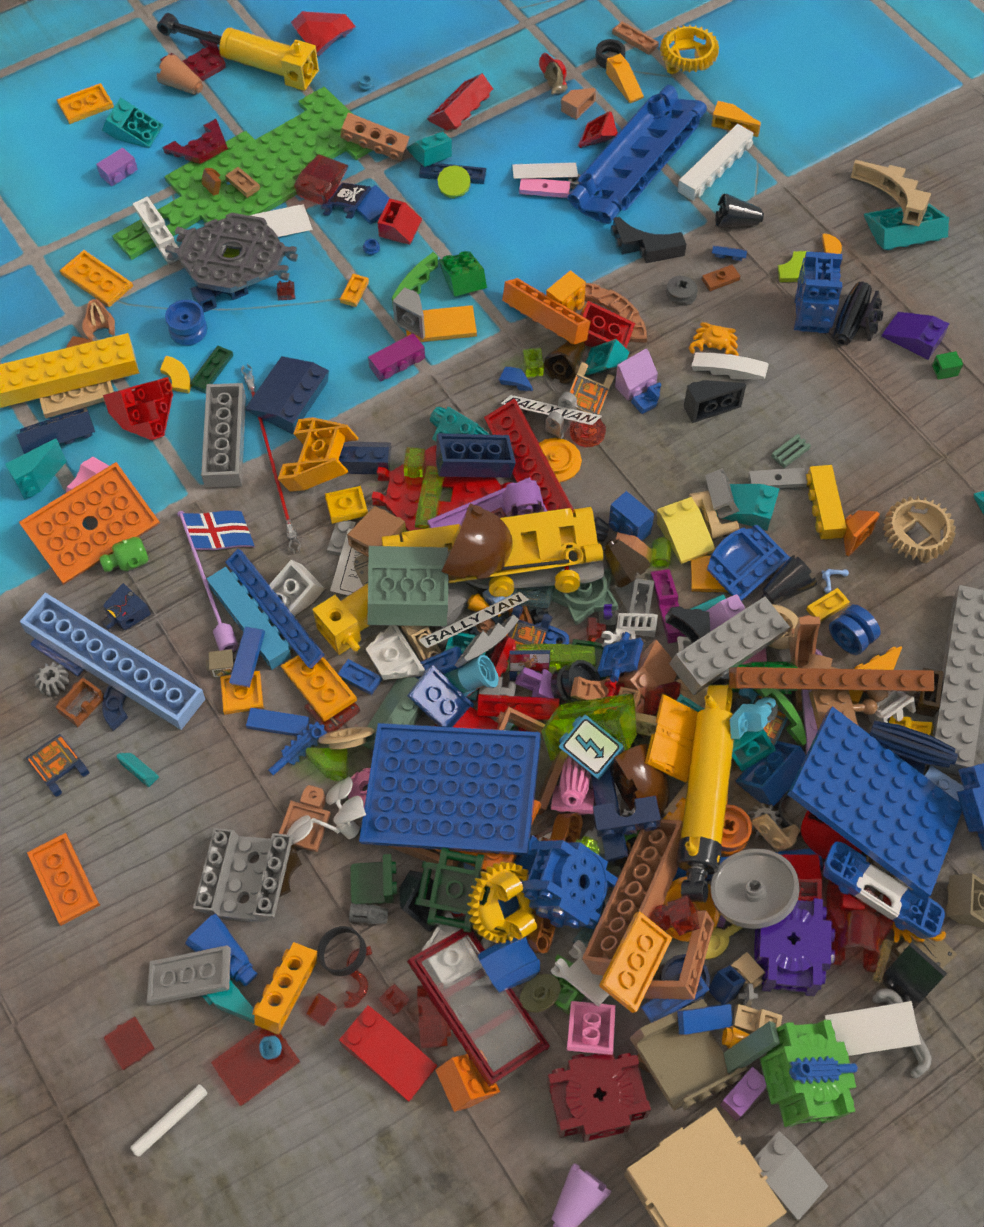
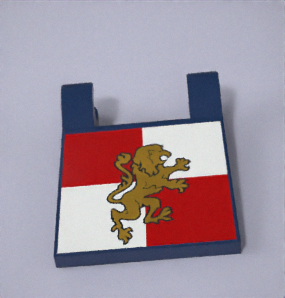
[509,650,550,681]

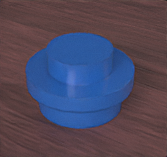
[363,238,380,255]

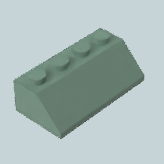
[362,677,423,750]

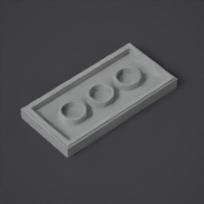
[147,945,231,1005]

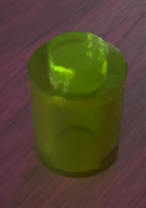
[651,537,671,568]

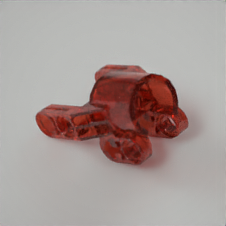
[826,880,894,973]

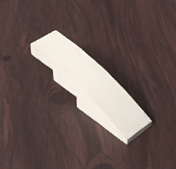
[133,197,179,265]
[692,353,768,379]

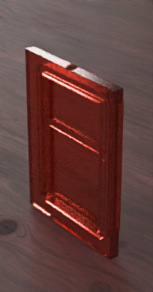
[211,1027,300,1106]

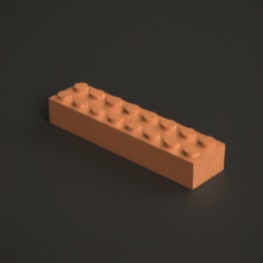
[582,819,683,976]

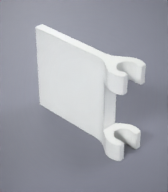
[551,940,609,1007]

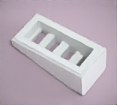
[616,613,658,638]

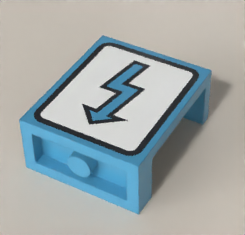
[559,715,625,780]

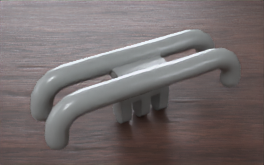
[872,989,932,1078]

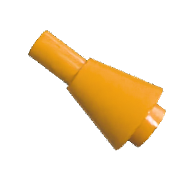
[467,593,501,617]

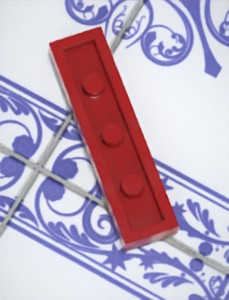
[477,694,559,720]

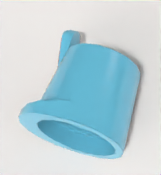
[458,655,499,697]

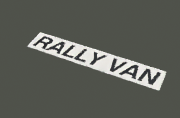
[500,395,602,425]
[419,592,529,648]

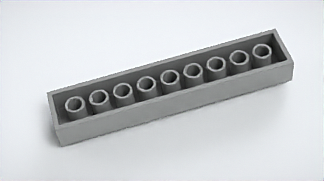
[926,585,984,776]

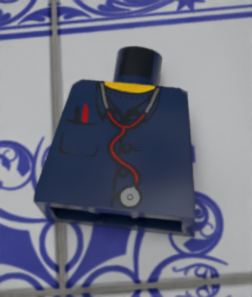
[100,583,151,630]

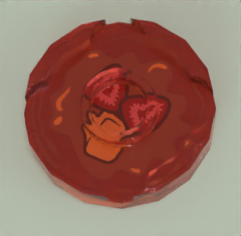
[570,419,606,447]

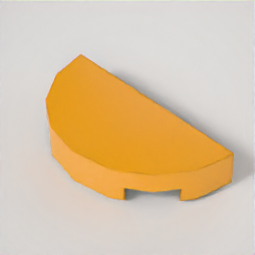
[822,234,842,254]

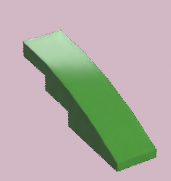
[392,252,438,307]

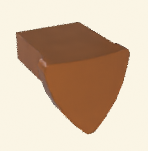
[202,168,221,195]

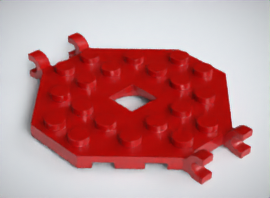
[372,445,511,531]

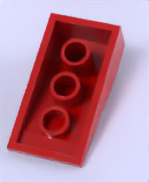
[339,1005,438,1102]

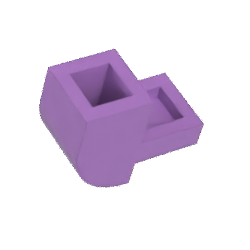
[515,667,554,698]

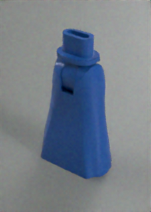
[185,914,258,986]

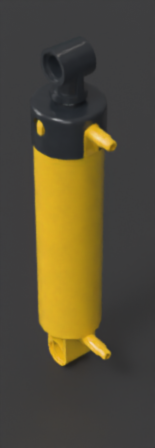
[676,685,734,903]

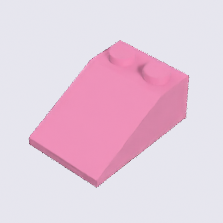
[567,1001,615,1055]

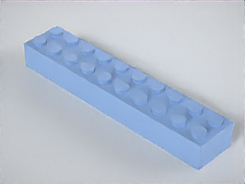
[20,593,205,730]

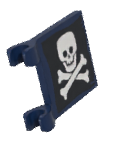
[321,182,371,219]

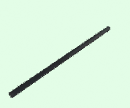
[501,559,570,571]

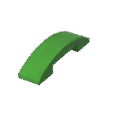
[755,689,806,745]

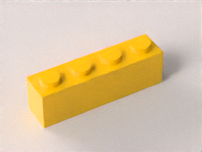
[806,465,847,540]

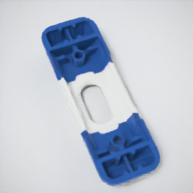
[823,842,945,939]

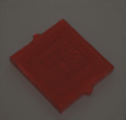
[104,1017,155,1070]

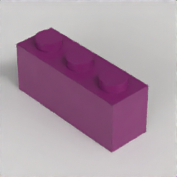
[368,333,425,382]

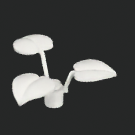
[287,777,366,845]

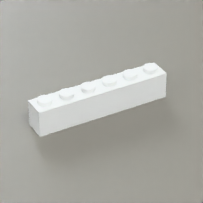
[677,124,753,201]

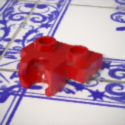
[488,635,516,677]

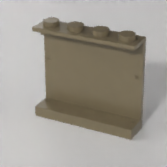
[630,999,747,1111]

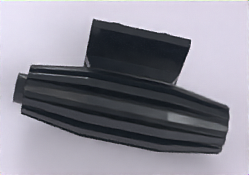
[833,281,884,346]

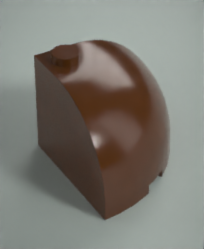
[441,503,513,579]
[612,744,670,818]

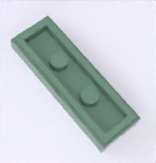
[724,1021,780,1074]

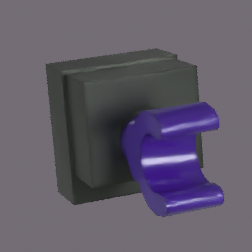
[597,604,616,632]

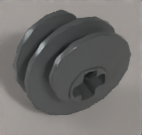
[666,276,698,306]

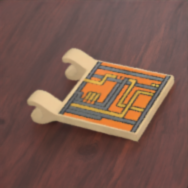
[570,362,614,415]

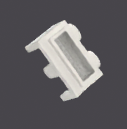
[868,691,916,724]

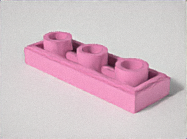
[519,178,570,198]

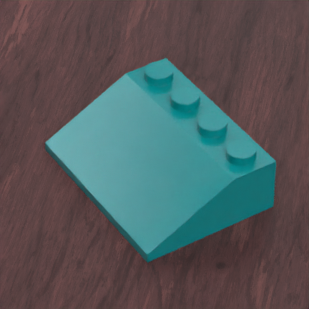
[864,203,949,250]

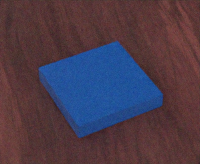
[356,185,389,224]

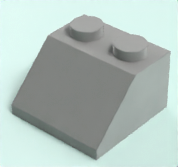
[392,287,425,339]

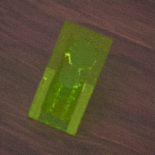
[306,748,349,781]

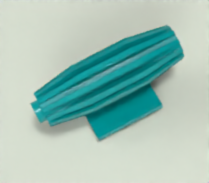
[430,406,490,442]

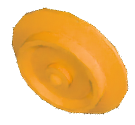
[539,438,582,482]

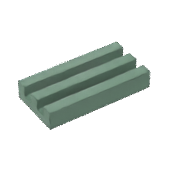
[771,434,811,468]

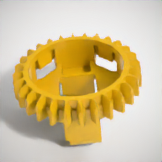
[660,24,719,74]
[467,862,537,943]

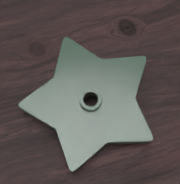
[547,568,618,625]

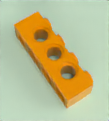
[252,942,317,1035]

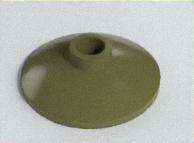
[520,974,561,1013]

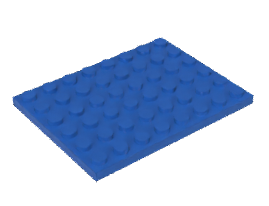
[787,706,962,899]
[359,723,541,856]

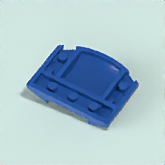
[707,525,790,601]

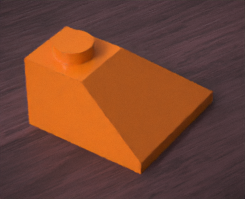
[843,510,880,557]

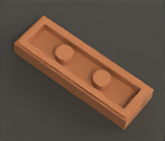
[612,21,659,55]

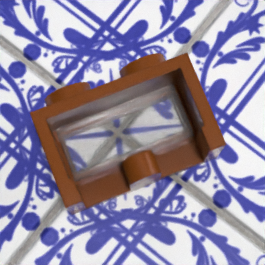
[56,678,103,727]

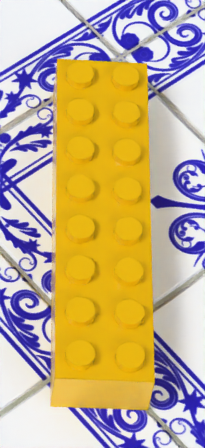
[0,333,139,408]

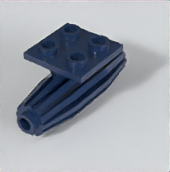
[870,720,958,774]

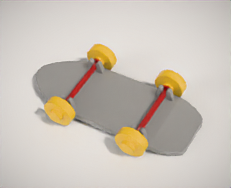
[465,545,604,598]

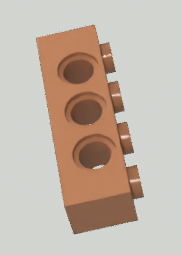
[340,112,410,161]

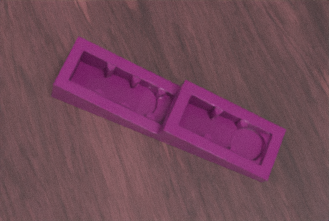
[651,569,686,644]

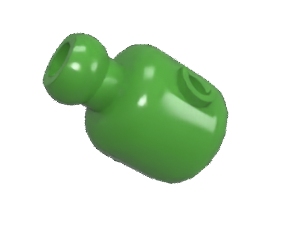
[99,537,149,572]

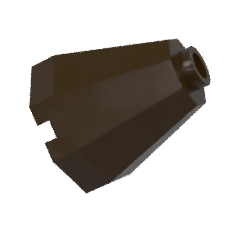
[603,539,651,588]

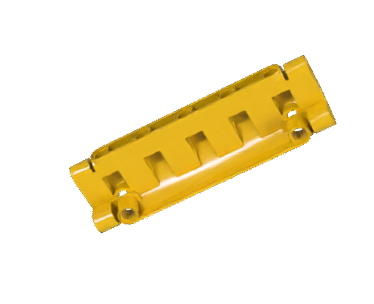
[381,507,603,583]

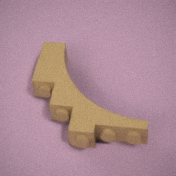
[851,160,931,226]

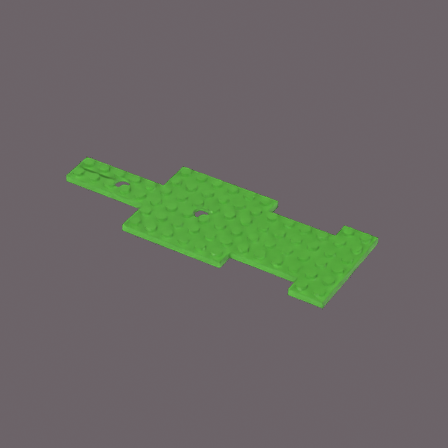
[112,86,376,260]

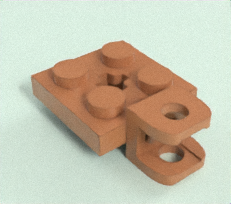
[279,785,331,852]

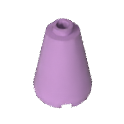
[552,1163,612,1227]

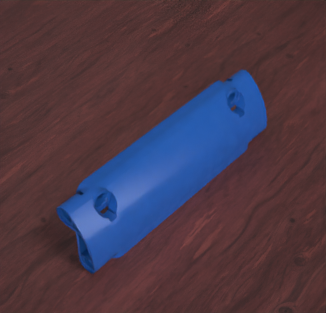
[568,85,707,224]

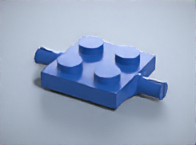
[597,632,644,682]

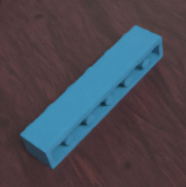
[206,567,291,670]

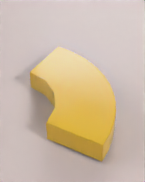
[160,356,191,393]

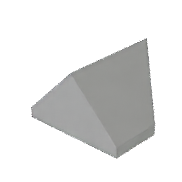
[615,578,654,614]

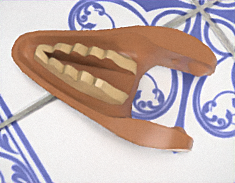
[82,299,115,341]

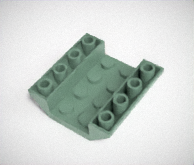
[367,546,448,626]

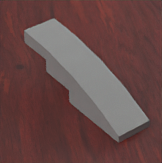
[455,615,519,668]

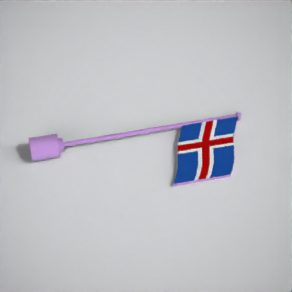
[177,510,255,652]

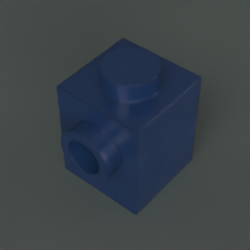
[709,965,746,1005]

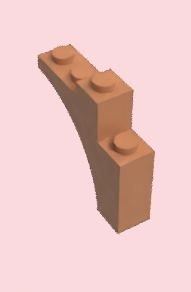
[788,615,821,711]

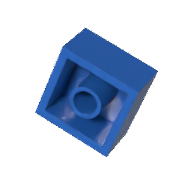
[608,491,654,541]

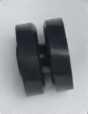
[550,660,601,710]

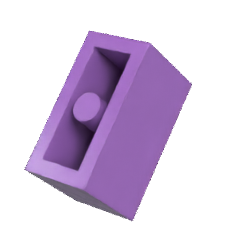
[96,147,138,186]
[720,1067,767,1121]

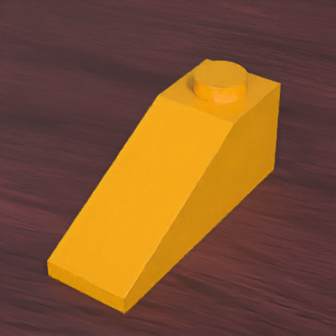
[606,53,644,103]
[711,101,761,137]

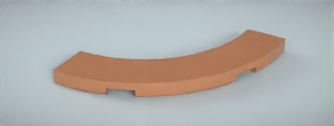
[585,283,647,343]
[571,651,643,702]

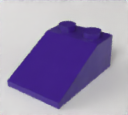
[881,312,949,360]

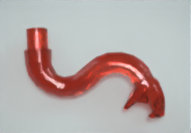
[344,946,373,1008]

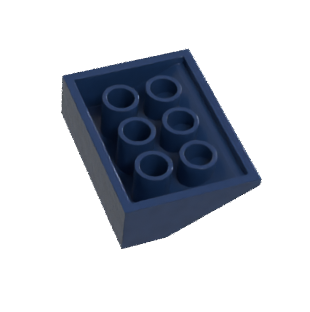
[245,356,329,434]

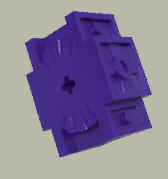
[754,898,835,996]

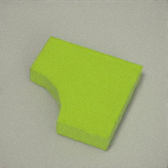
[778,251,806,282]

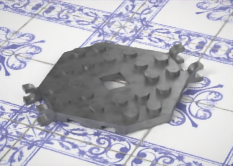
[165,213,298,293]

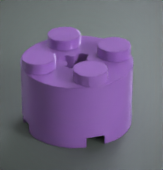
[502,480,544,517]

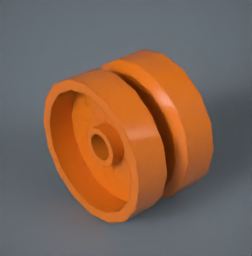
[721,804,752,857]

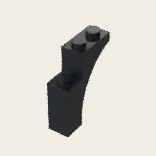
[611,217,687,263]
[665,606,729,685]

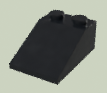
[683,380,746,423]
[881,942,947,1009]

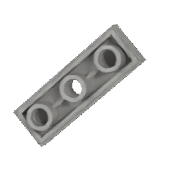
[748,468,807,488]

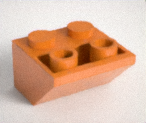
[435,1051,500,1112]

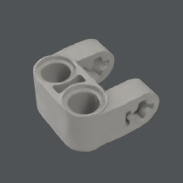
[545,392,577,439]

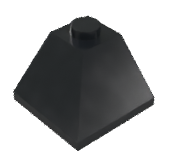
[399,870,443,932]

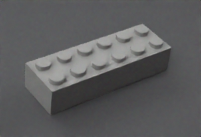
[201,383,246,488]
[669,597,790,695]

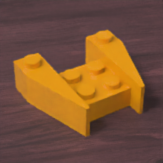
[278,417,359,492]

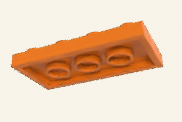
[27,833,100,926]

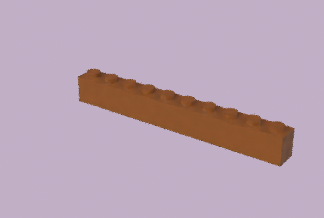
[729,667,934,692]

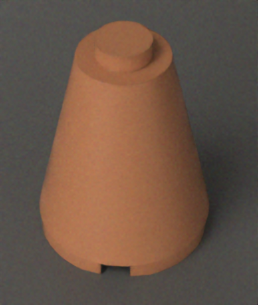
[157,53,203,95]

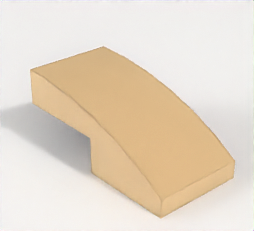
[732,1004,782,1033]

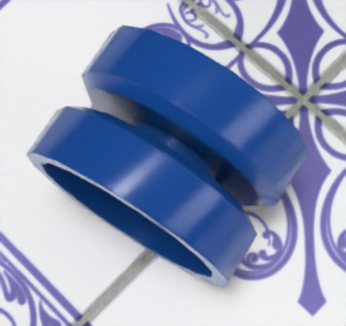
[165,299,208,345]
[829,604,881,655]

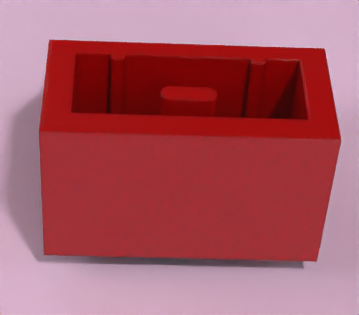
[378,198,422,245]
[780,854,822,901]

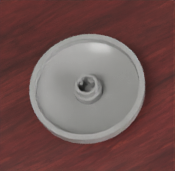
[711,849,799,929]

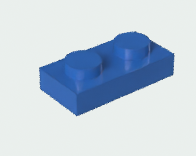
[712,245,747,261]
[338,659,382,696]

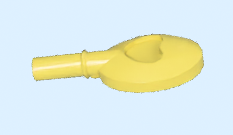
[705,924,743,960]

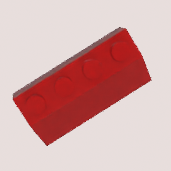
[427,73,493,131]

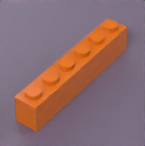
[502,278,590,344]

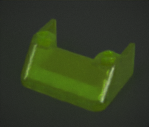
[541,694,637,761]

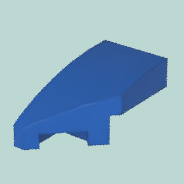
[499,367,533,391]
[631,382,661,414]

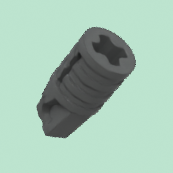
[349,903,388,924]

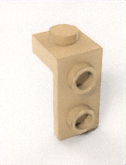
[751,814,800,852]

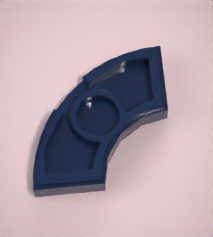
[102,685,128,731]

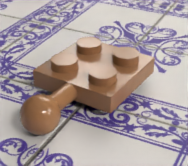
[809,690,878,729]

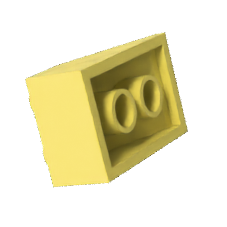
[657,497,715,564]

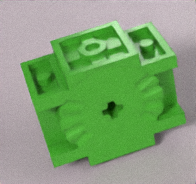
[760,1020,856,1127]

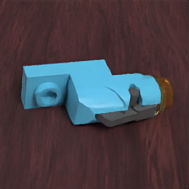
[730,696,778,739]

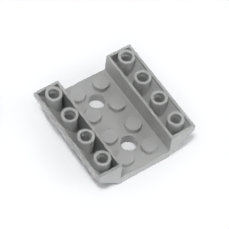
[193,828,293,923]

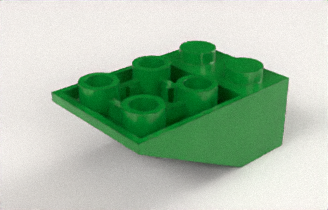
[438,251,487,297]

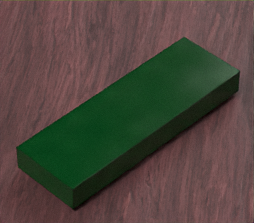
[190,345,233,394]

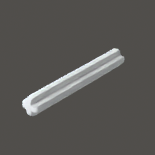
[131,1085,207,1157]

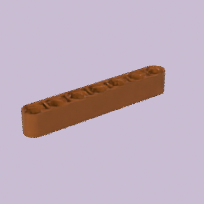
[525,813,583,953]

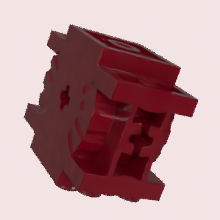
[547,1053,651,1142]

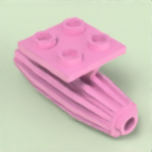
[551,755,595,815]

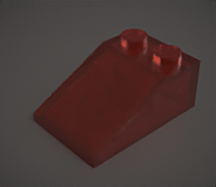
[294,154,348,205]

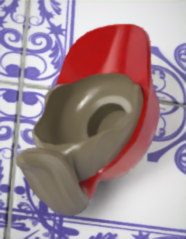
[539,53,568,95]

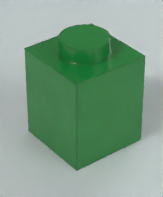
[932,351,963,380]

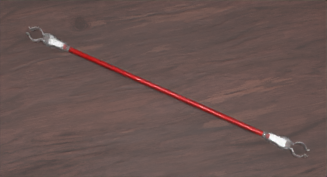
[241,363,301,554]

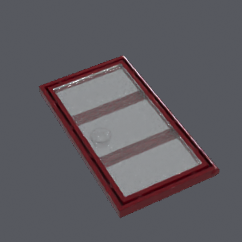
[407,929,550,1087]

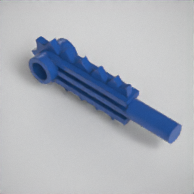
[268,721,327,776]
[789,1056,858,1084]

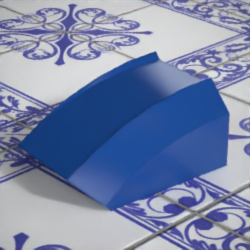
[478,937,540,993]

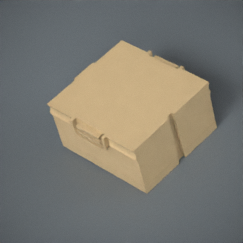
[624,1107,787,1227]

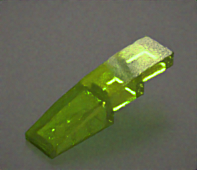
[415,466,444,529]
[515,644,596,670]

